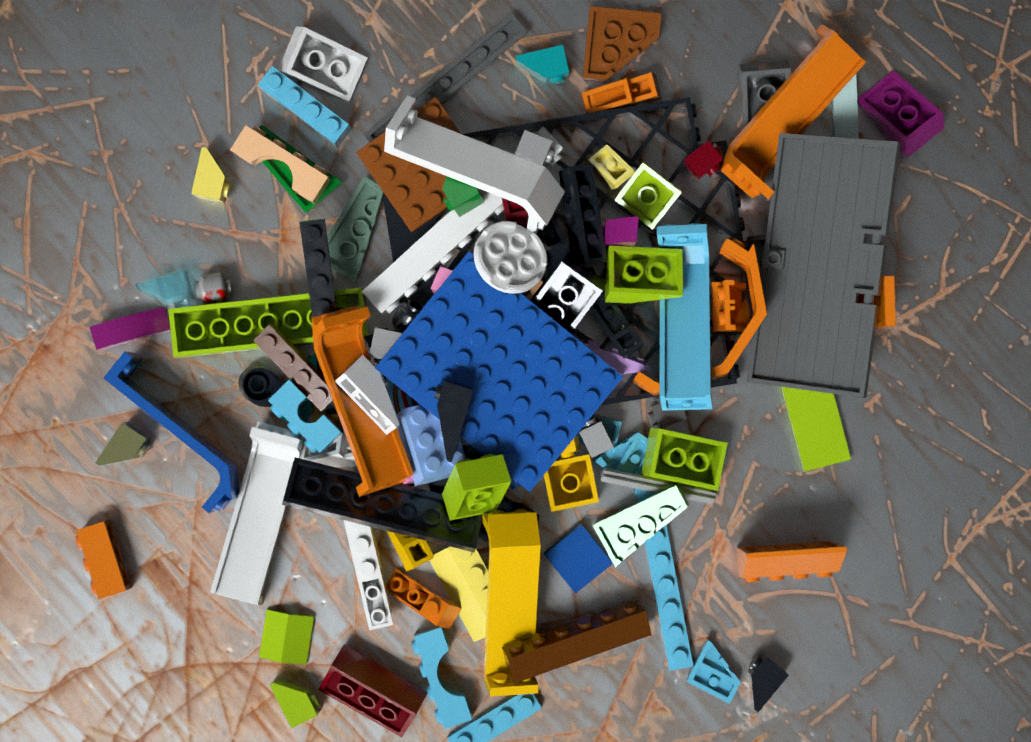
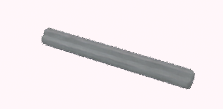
[601,468,716,504]

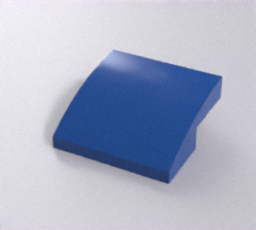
[543,523,613,594]

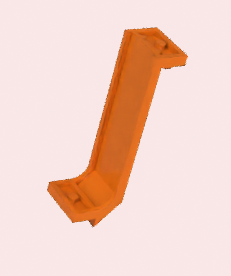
[721,24,866,199]
[312,305,414,497]

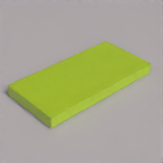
[781,387,851,472]

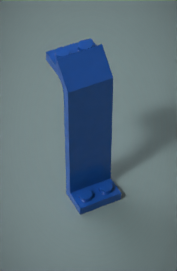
[103,351,240,513]

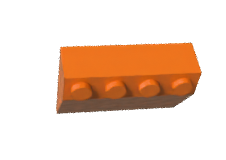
[737,541,847,582]

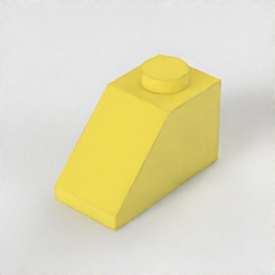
[191,147,231,203]

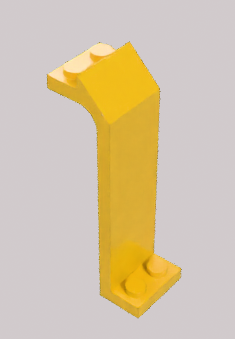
[482,509,541,697]

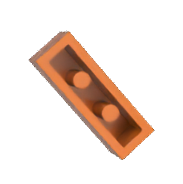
[75,520,132,600]

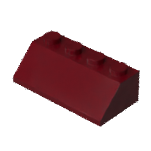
[318,645,428,738]

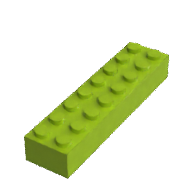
[168,288,370,358]

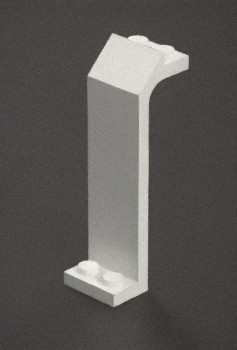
[384,96,565,234]
[210,421,304,606]

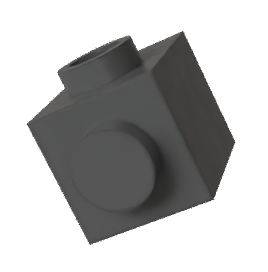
[648,398,687,429]

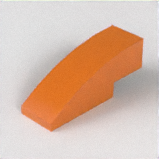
[582,72,662,114]

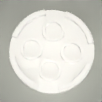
[474,221,547,294]

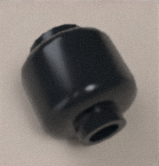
[392,300,424,332]

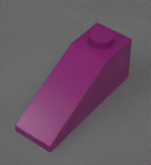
[602,216,639,247]

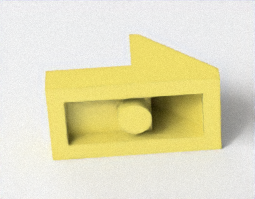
[588,145,635,189]

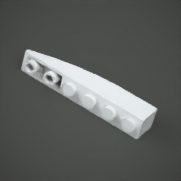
[344,520,393,631]

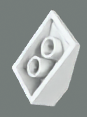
[278,26,368,102]

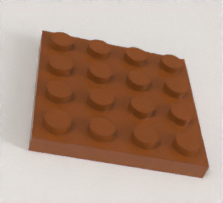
[356,97,461,233]

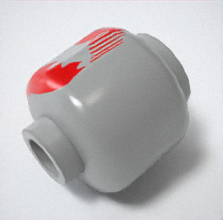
[195,272,231,305]

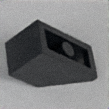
[536,214,572,273]
[748,653,789,712]

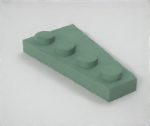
[327,176,384,283]

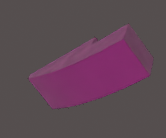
[90,307,171,351]

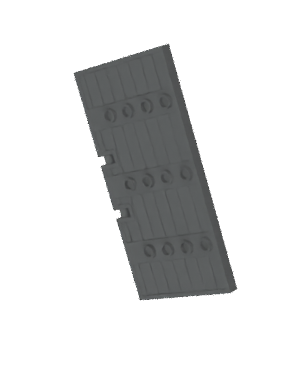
[747,133,900,398]

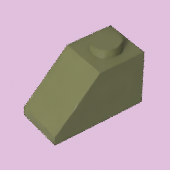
[95,422,151,466]

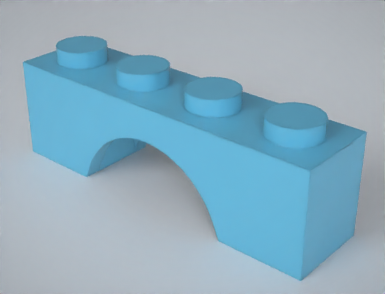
[258,66,352,148]
[411,626,473,729]

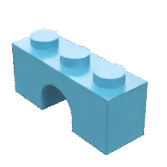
[268,380,343,453]

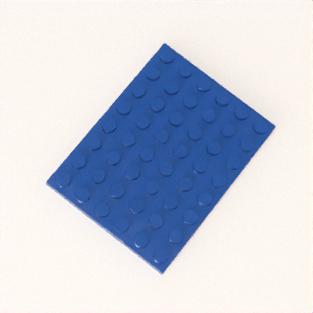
[375,252,624,492]

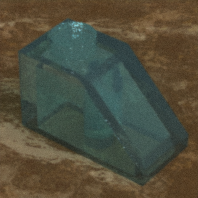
[135,270,195,308]

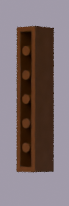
[502,600,652,683]

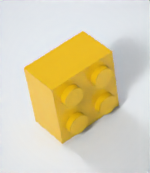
[544,453,599,512]

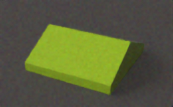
[614,161,682,229]
[259,609,315,665]

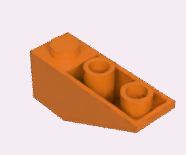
[386,568,462,629]

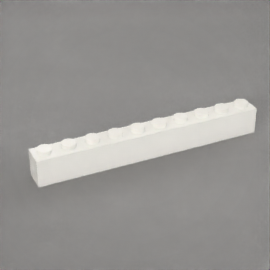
[362,127,563,315]

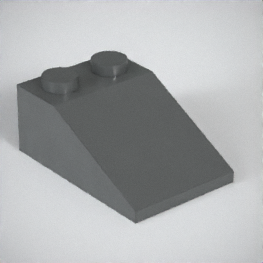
[739,60,791,129]

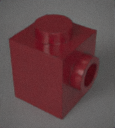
[683,141,723,181]

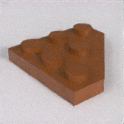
[582,6,662,82]

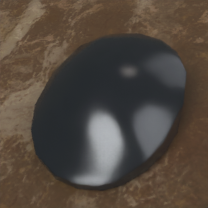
[238,365,282,407]

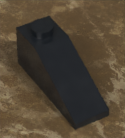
[434,379,473,463]

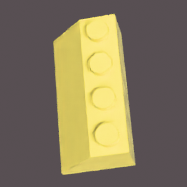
[429,546,489,642]

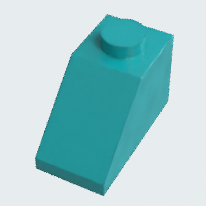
[516,45,569,85]

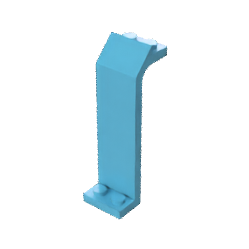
[657,223,712,411]

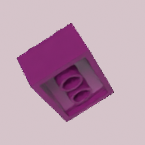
[857,70,944,158]

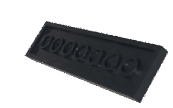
[282,457,483,552]

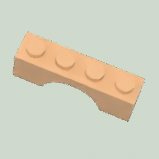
[230,125,331,204]

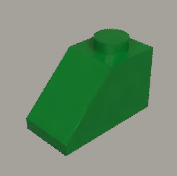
[442,176,485,217]

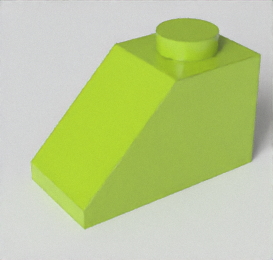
[270,679,321,729]

